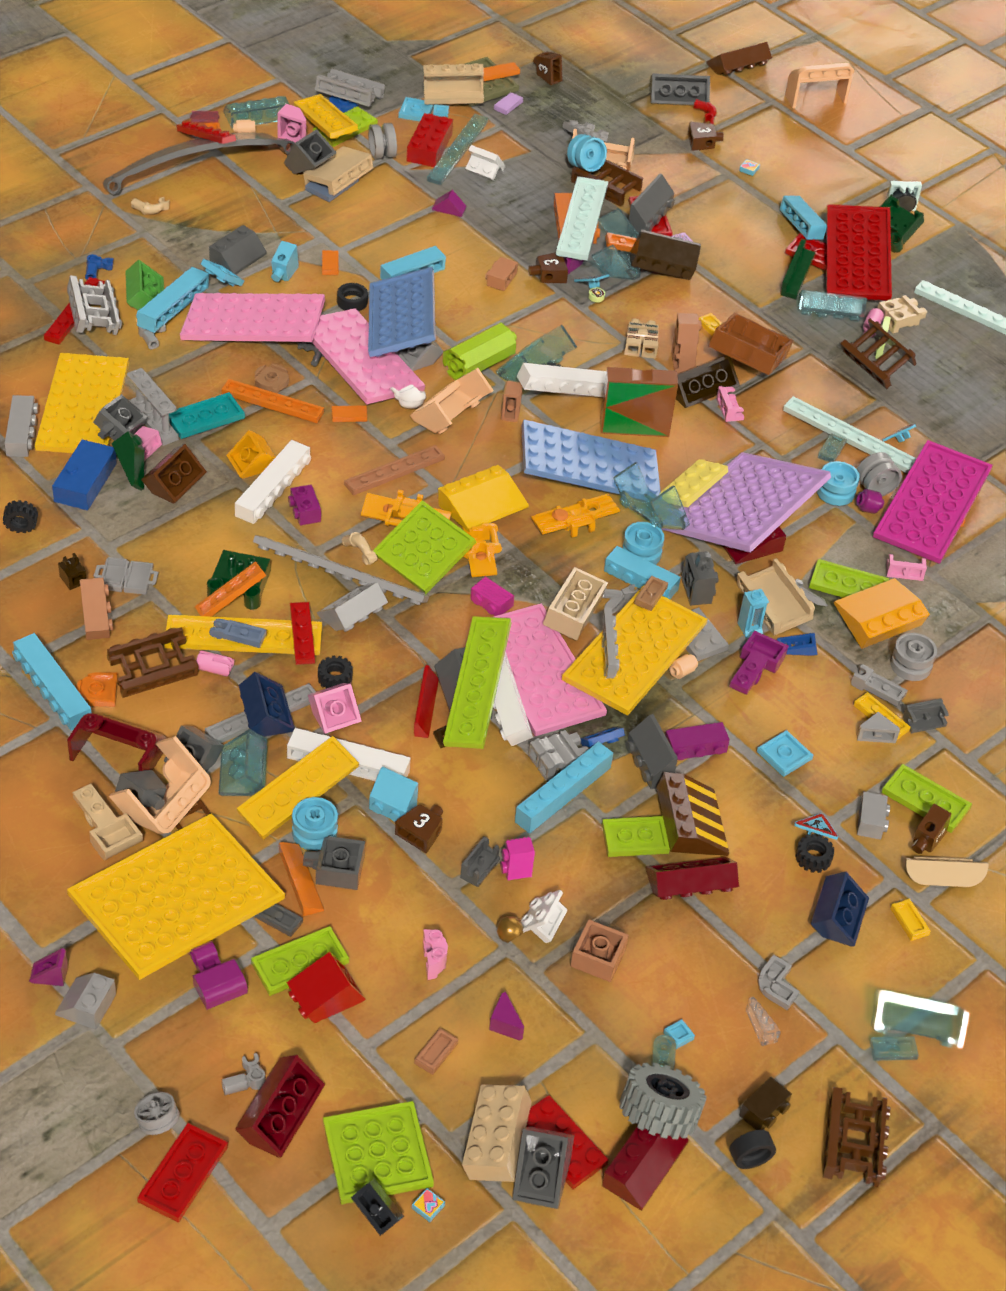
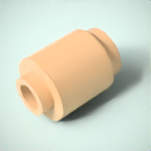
[233,119,255,133]
[669,654,698,679]

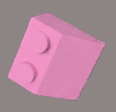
[278,104,306,142]
[308,683,361,733]

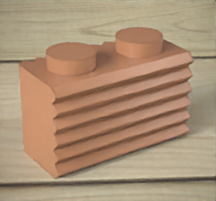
[485,257,518,291]
[501,381,522,422]

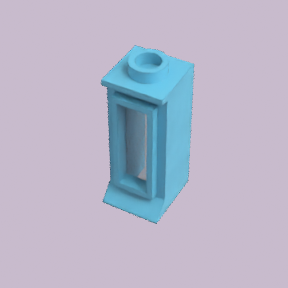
[738,589,769,638]

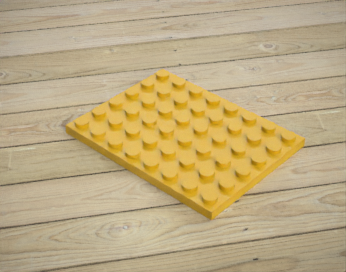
[67,813,285,980]

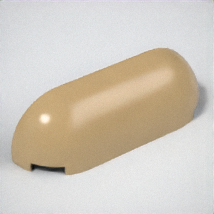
[906,856,989,887]

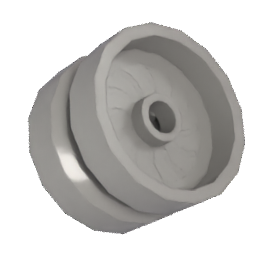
[368,123,397,159]
[857,452,902,496]
[890,633,937,681]

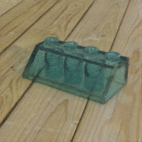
[223,96,290,129]
[798,290,867,321]

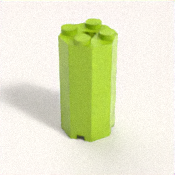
[442,322,517,380]

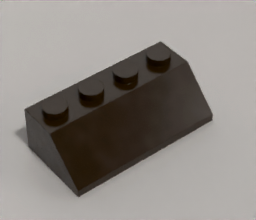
[629,229,701,280]
[676,355,740,408]

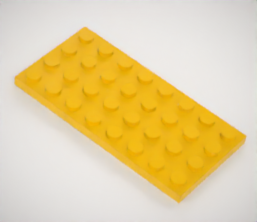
[35,353,129,453]
[562,586,708,716]

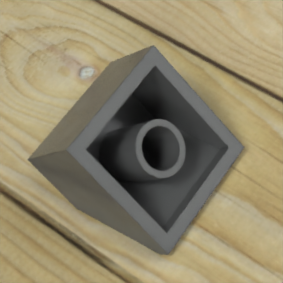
[164,725,224,771]

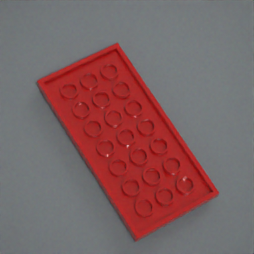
[826,204,892,300]

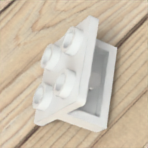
[521,890,567,943]

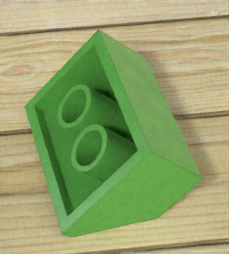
[125,260,164,310]

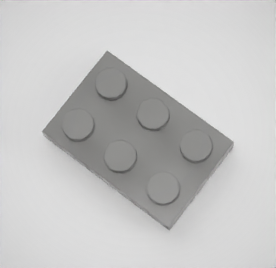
[686,607,729,661]

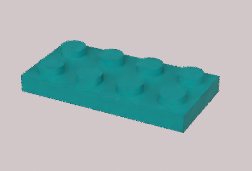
[169,392,245,439]

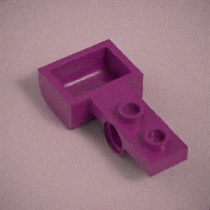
[729,630,788,695]
[189,941,247,1010]

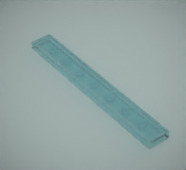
[427,114,488,185]

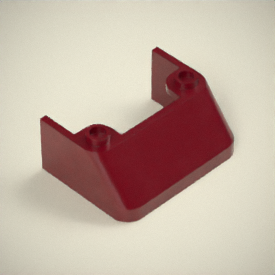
[67,713,166,771]

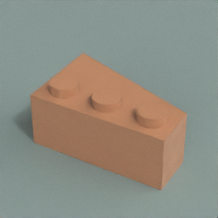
[671,313,701,373]
[80,577,113,640]

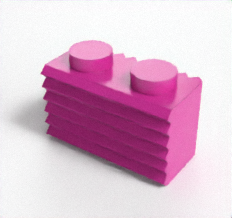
[471,576,514,616]
[500,837,535,880]

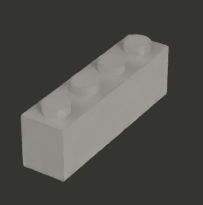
[5,395,38,457]

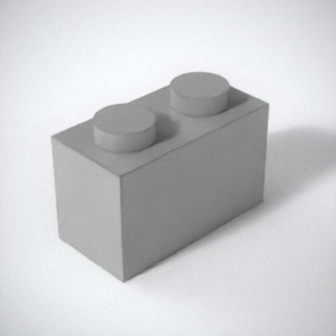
[857,792,890,840]

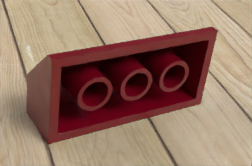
[646,857,739,900]
[235,1055,325,1158]
[602,1126,689,1211]

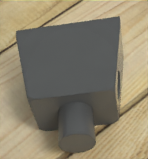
[115,770,166,810]

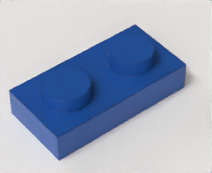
[580,727,625,748]

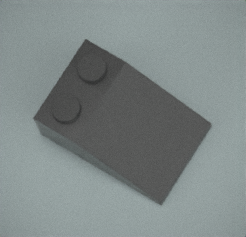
[512,1127,574,1209]

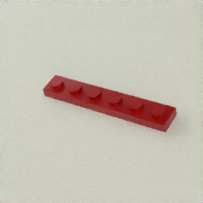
[176,120,236,144]
[44,277,105,345]

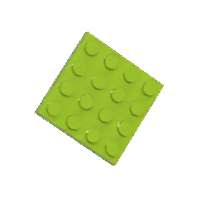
[373,500,476,594]
[323,1101,434,1205]

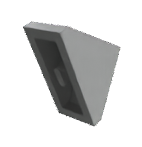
[857,712,900,743]

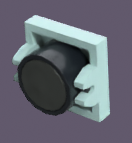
[887,181,922,212]

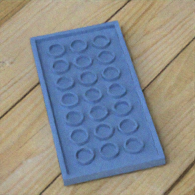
[368,267,436,357]
[522,420,661,503]

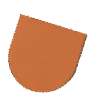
[76,672,118,707]

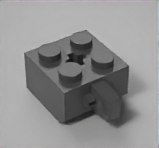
[93,394,148,441]
[681,551,718,606]
[303,836,365,890]

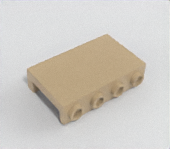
[423,63,484,104]
[303,146,373,195]
[737,558,815,636]

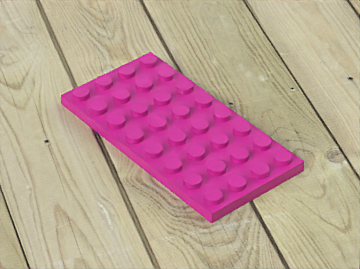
[873,440,993,564]

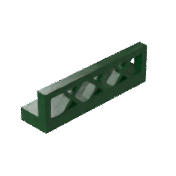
[781,239,816,300]

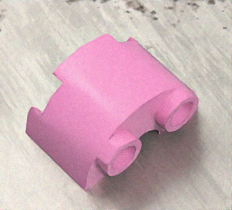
[423,929,448,980]

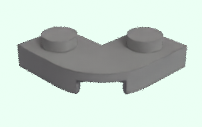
[758,955,800,1010]

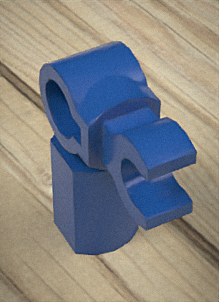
[85,254,113,280]

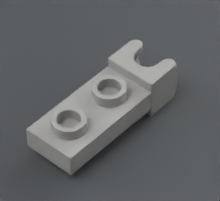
[851,664,908,707]

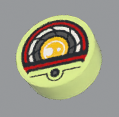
[588,288,605,303]

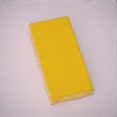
[890,899,930,941]

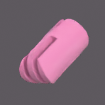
[863,308,884,338]
[196,651,235,677]

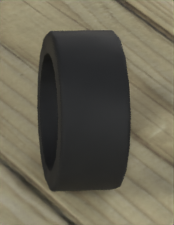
[337,283,368,311]
[729,1130,777,1169]

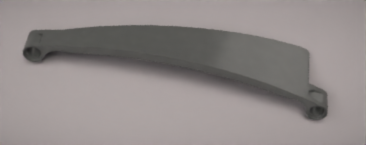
[103,133,295,194]

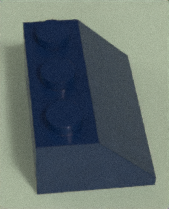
[238,672,295,737]
[811,871,869,947]

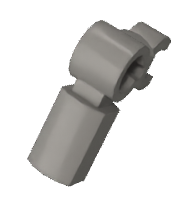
[138,324,166,350]
[221,1053,265,1095]

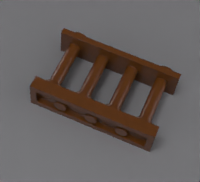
[571,160,643,207]
[840,318,917,390]

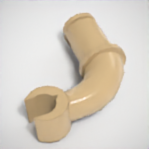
[131,197,170,215]
[342,532,378,565]

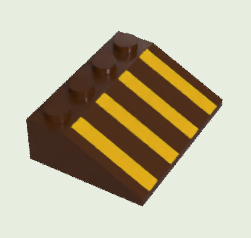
[657,772,730,856]

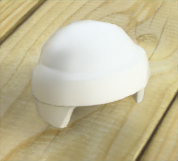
[390,385,426,409]

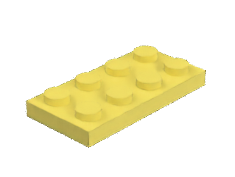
[659,459,729,508]

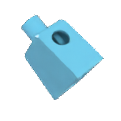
[271,241,299,282]

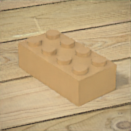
[543,567,608,640]
[462,1085,532,1182]

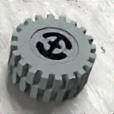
[619,1063,706,1139]

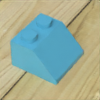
[369,767,418,822]

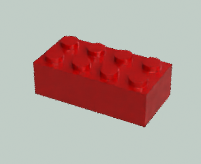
[406,113,453,168]

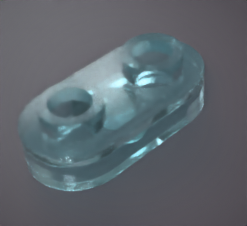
[651,1035,676,1070]

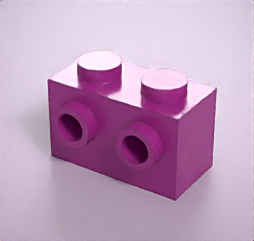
[288,484,321,526]

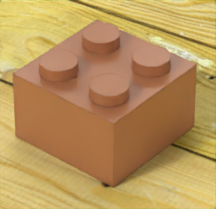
[570,920,629,982]

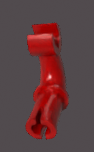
[694,99,717,124]

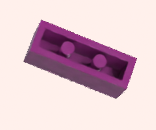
[665,722,730,760]

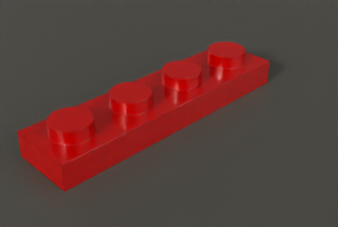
[290,602,315,665]

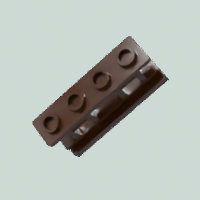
[107,627,199,698]
[823,1087,891,1187]

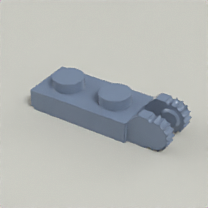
[209,619,266,648]

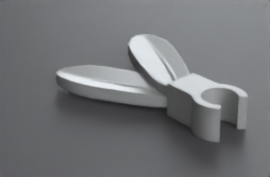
[603,584,638,611]

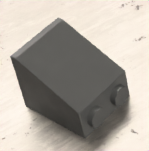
[284,129,337,174]

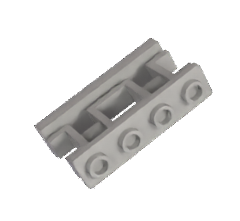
[315,69,385,107]
[67,276,122,335]

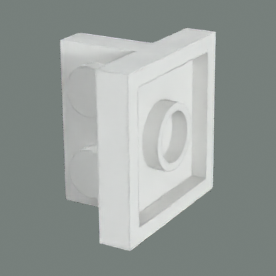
[465,145,505,181]

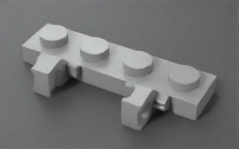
[563,120,609,142]
[602,607,619,678]

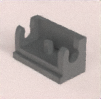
[902,698,949,734]
[460,837,500,887]

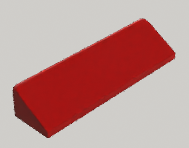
[414,665,439,738]

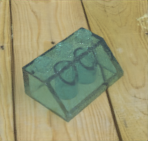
[219,729,267,796]

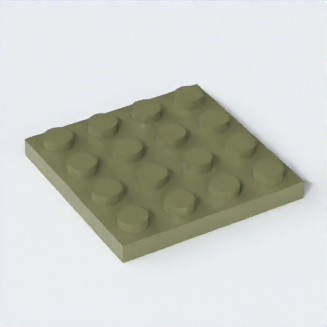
[465,57,519,106]

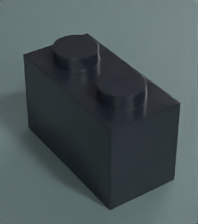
[351,1179,404,1236]

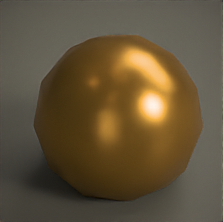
[496,916,524,943]

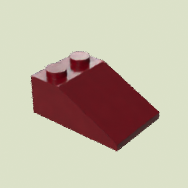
[722,526,786,565]

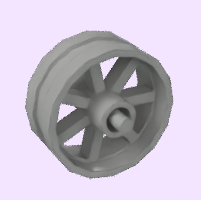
[134,1092,180,1135]

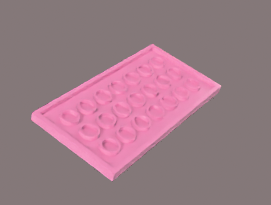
[180,293,325,342]
[312,308,425,404]
[494,603,607,737]

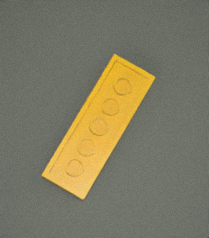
[294,94,358,139]
[237,736,359,840]

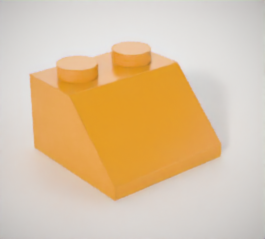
[226,430,276,479]

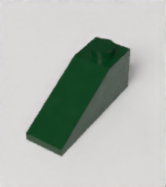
[111,431,144,491]

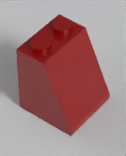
[286,951,366,1023]

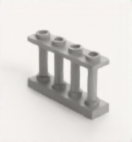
[127,368,179,446]

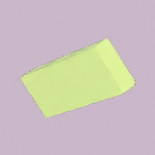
[875,316,891,359]

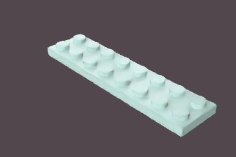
[556,176,608,261]

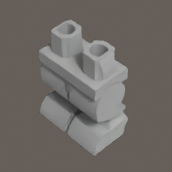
[528,730,588,782]

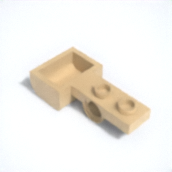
[72,784,143,860]

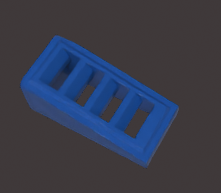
[777,633,818,656]

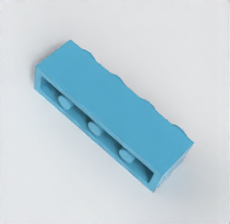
[780,196,827,239]
[380,246,446,280]
[604,546,681,599]

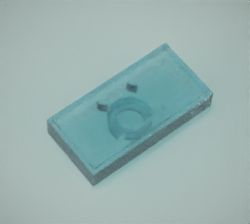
[818,433,847,462]
[870,1037,919,1061]

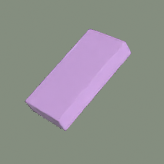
[494,92,523,115]

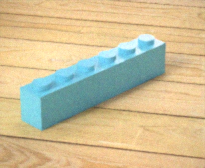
[136,267,209,333]
[12,633,91,731]
[515,742,613,834]

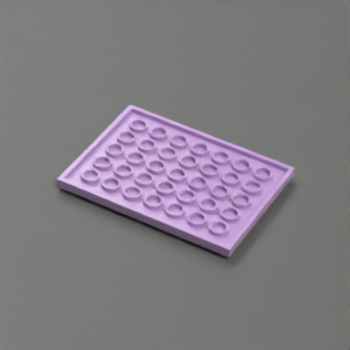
[661,452,831,552]

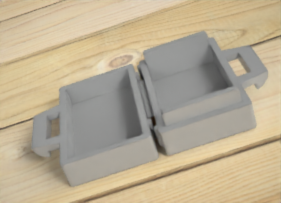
[94,557,159,595]

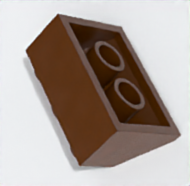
[141,444,207,504]

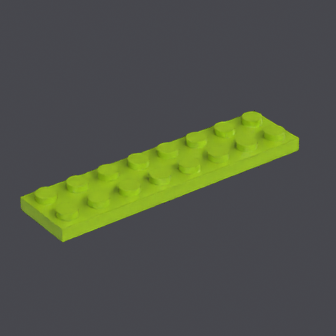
[443,616,512,749]

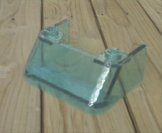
[591,208,641,280]
[496,325,577,382]
[613,462,690,530]
[871,989,969,1048]

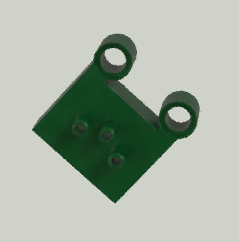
[880,194,924,253]
[207,550,271,610]

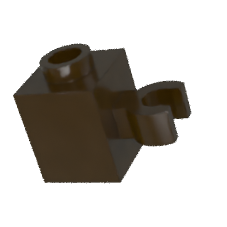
[58,553,86,590]

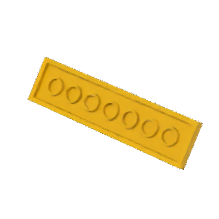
[164,615,322,655]

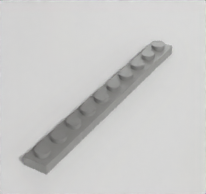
[253,535,429,605]

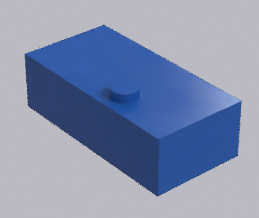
[52,439,117,510]

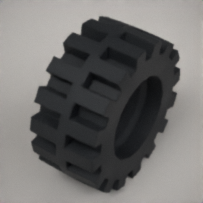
[3,500,38,533]
[318,655,353,689]
[795,834,834,873]

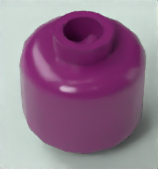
[856,489,884,514]

